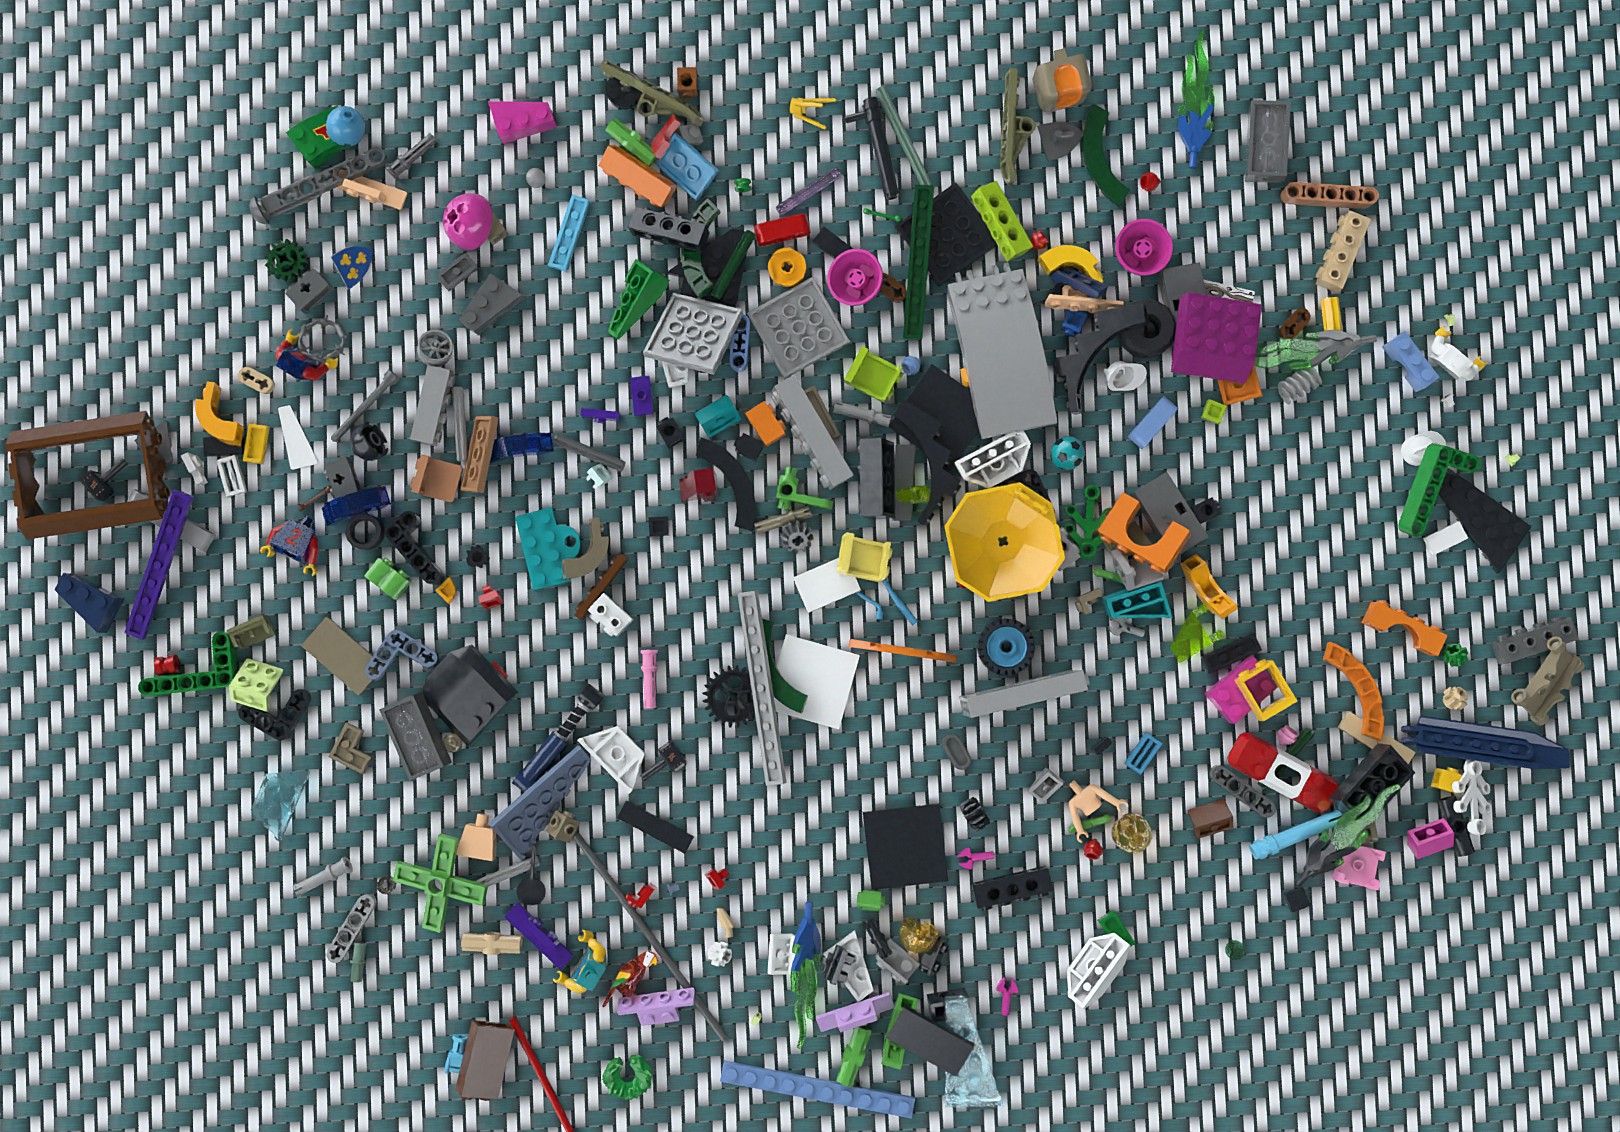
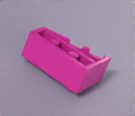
[488,101,557,144]

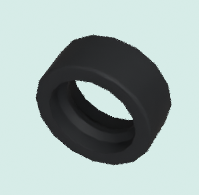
[345,513,385,550]

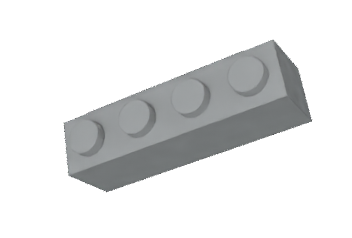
[410,365,455,447]

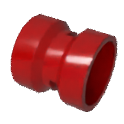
[154,654,181,676]

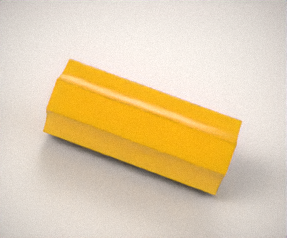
[1321,297,1343,331]

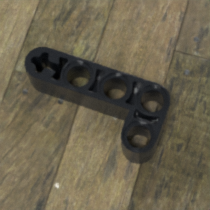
[385,511,444,585]

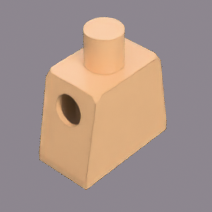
[456,813,496,861]

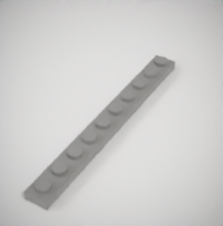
[737,590,787,786]

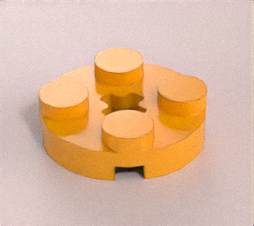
[768,248,806,287]

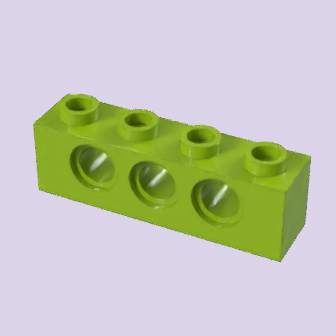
[971,180,1033,262]

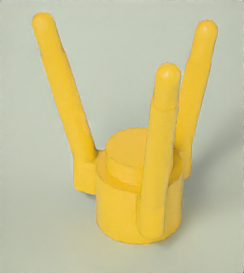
[790,98,836,129]

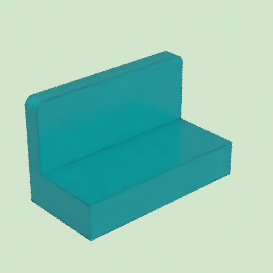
[695,395,741,438]

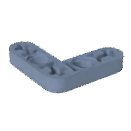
[365,630,438,681]

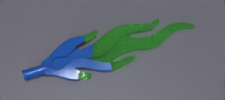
[1178,30,1215,169]
[790,902,821,1049]

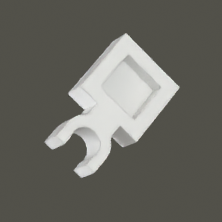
[181,452,208,486]

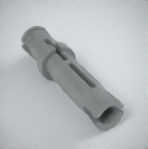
[833,401,891,427]

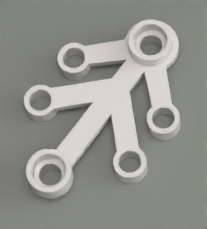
[1452,760,1492,835]

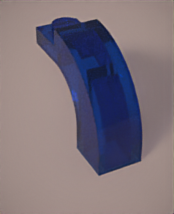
[490,433,554,463]
[322,486,391,526]

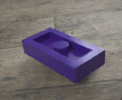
[630,376,654,416]
[580,408,621,424]

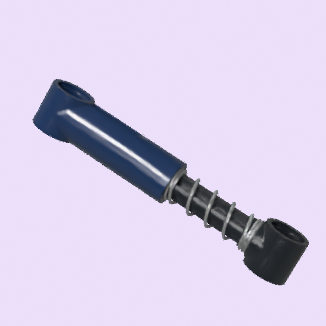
[512,684,605,792]

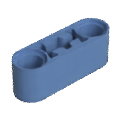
[730,314,750,372]
[1128,396,1178,449]

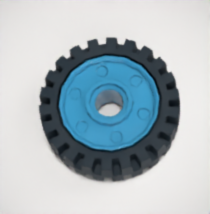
[977,618,1035,676]

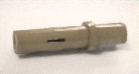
[754,505,812,534]

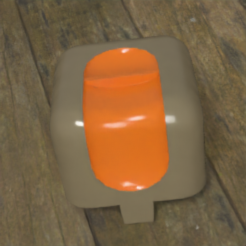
[1032,48,1092,112]

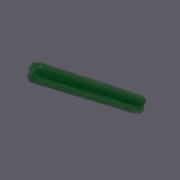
[711,230,755,299]
[1257,728,1315,790]

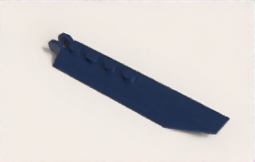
[1401,715,1570,770]

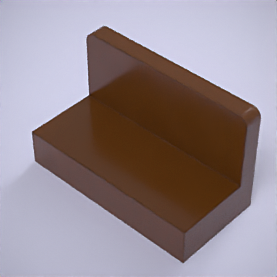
[1188,799,1234,839]

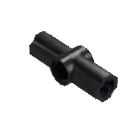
[1438,796,1475,857]

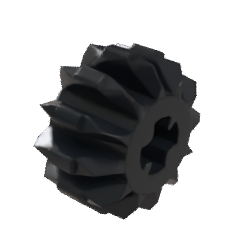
[960,797,990,832]

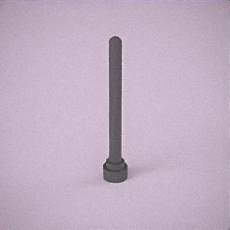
[331,369,401,442]

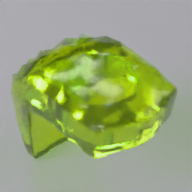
[897,485,930,503]

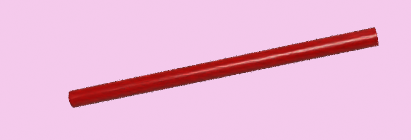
[509,1016,575,1132]

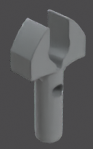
[1108,618,1145,637]

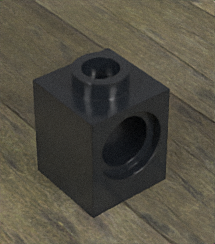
[656,417,685,449]
[733,433,764,462]
[1190,497,1221,524]

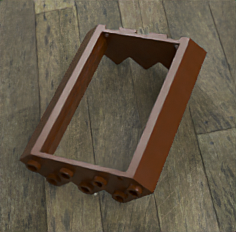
[5,411,171,540]

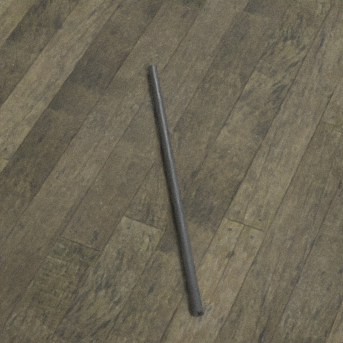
[573,833,728,1041]

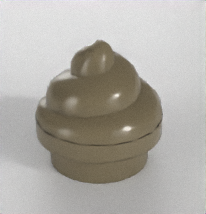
[443,733,463,753]

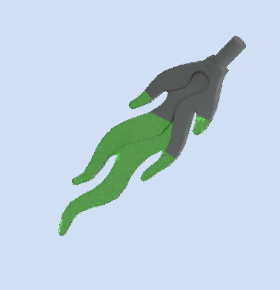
[1254,330,1377,369]

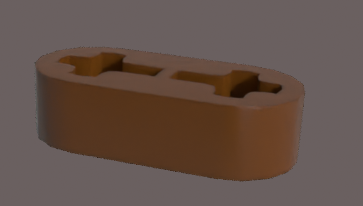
[879,273,907,303]
[1278,308,1311,341]

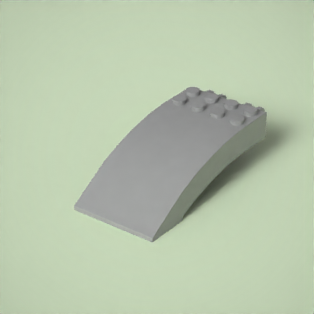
[947,262,1057,439]

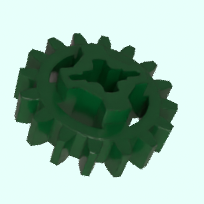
[264,239,308,282]

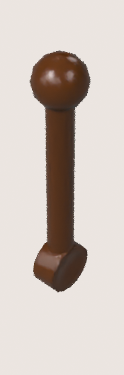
[298,486,332,511]

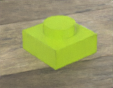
[1201,399,1227,425]

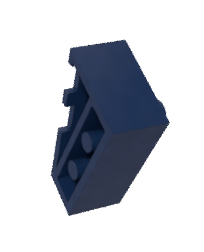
[54,573,124,633]

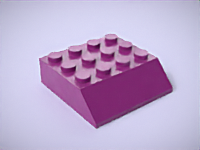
[1171,292,1262,384]

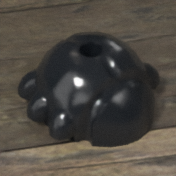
[466,544,490,568]

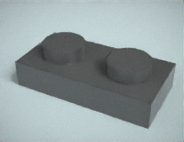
[436,252,479,291]

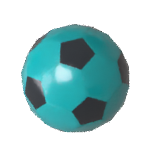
[1050,436,1085,470]

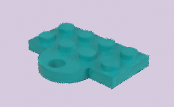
[515,507,581,591]

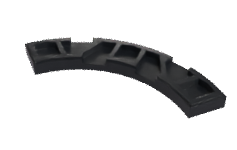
[696,437,756,532]

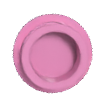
[1278,725,1298,745]

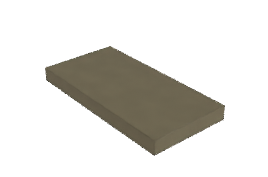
[301,617,385,696]

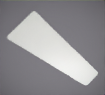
[278,405,318,470]

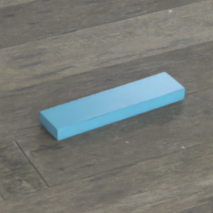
[548,194,591,273]

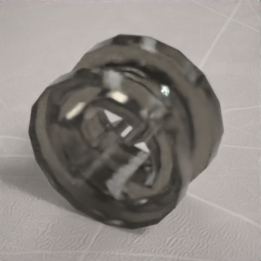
[377,876,396,894]

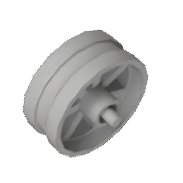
[417,330,453,367]

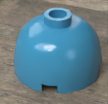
[326,106,365,146]

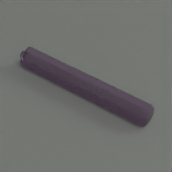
[776,167,842,216]

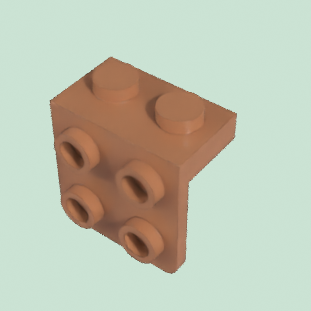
[410,454,463,503]

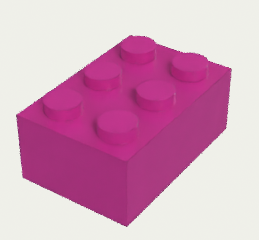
[1204,657,1278,724]

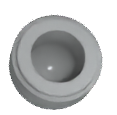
[526,168,546,188]

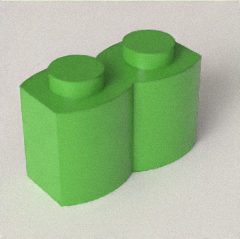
[364,557,411,600]

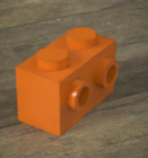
[745,401,786,448]

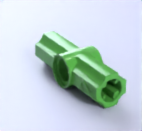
[605,118,658,167]
[836,1025,872,1087]

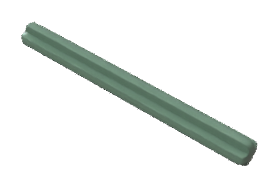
[876,86,932,185]

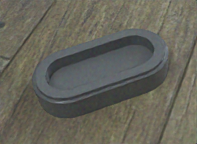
[942,734,971,770]

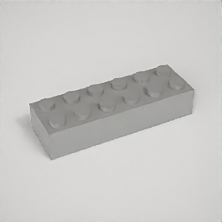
[771,375,853,491]

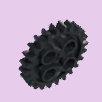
[702,665,755,728]

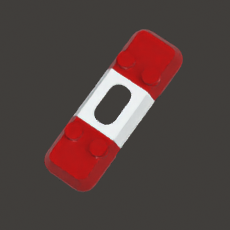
[1227,732,1338,813]

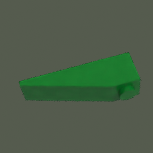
[608,259,670,340]

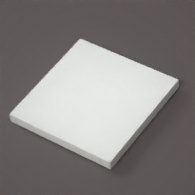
[774,634,860,729]

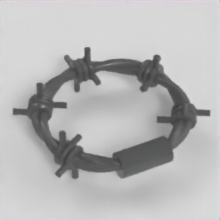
[294,315,348,365]

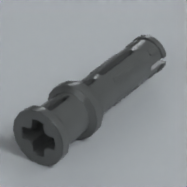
[385,133,438,180]

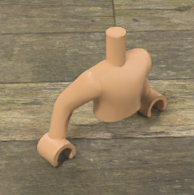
[1069,780,1128,843]

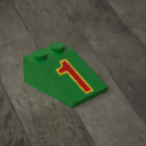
[286,105,349,169]

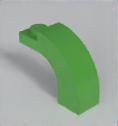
[881,993,918,1070]

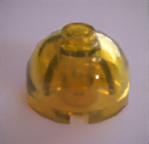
[1111,813,1152,854]
[899,917,939,954]

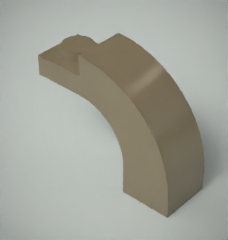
[562,518,609,579]

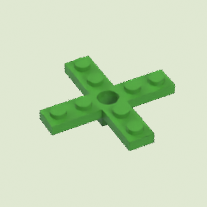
[393,834,488,933]

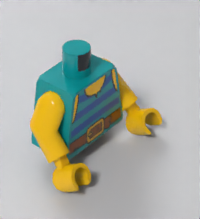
[553,930,606,994]

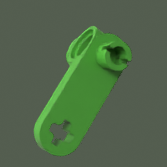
[776,467,833,510]

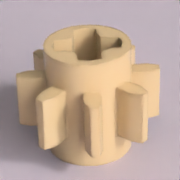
[1443,686,1468,710]

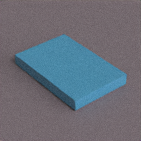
[655,133,719,201]

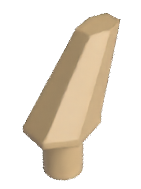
[716,908,736,938]

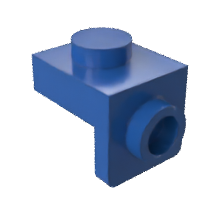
[1060,309,1087,337]

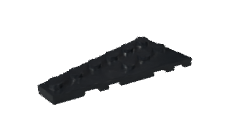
[1438,468,1532,573]

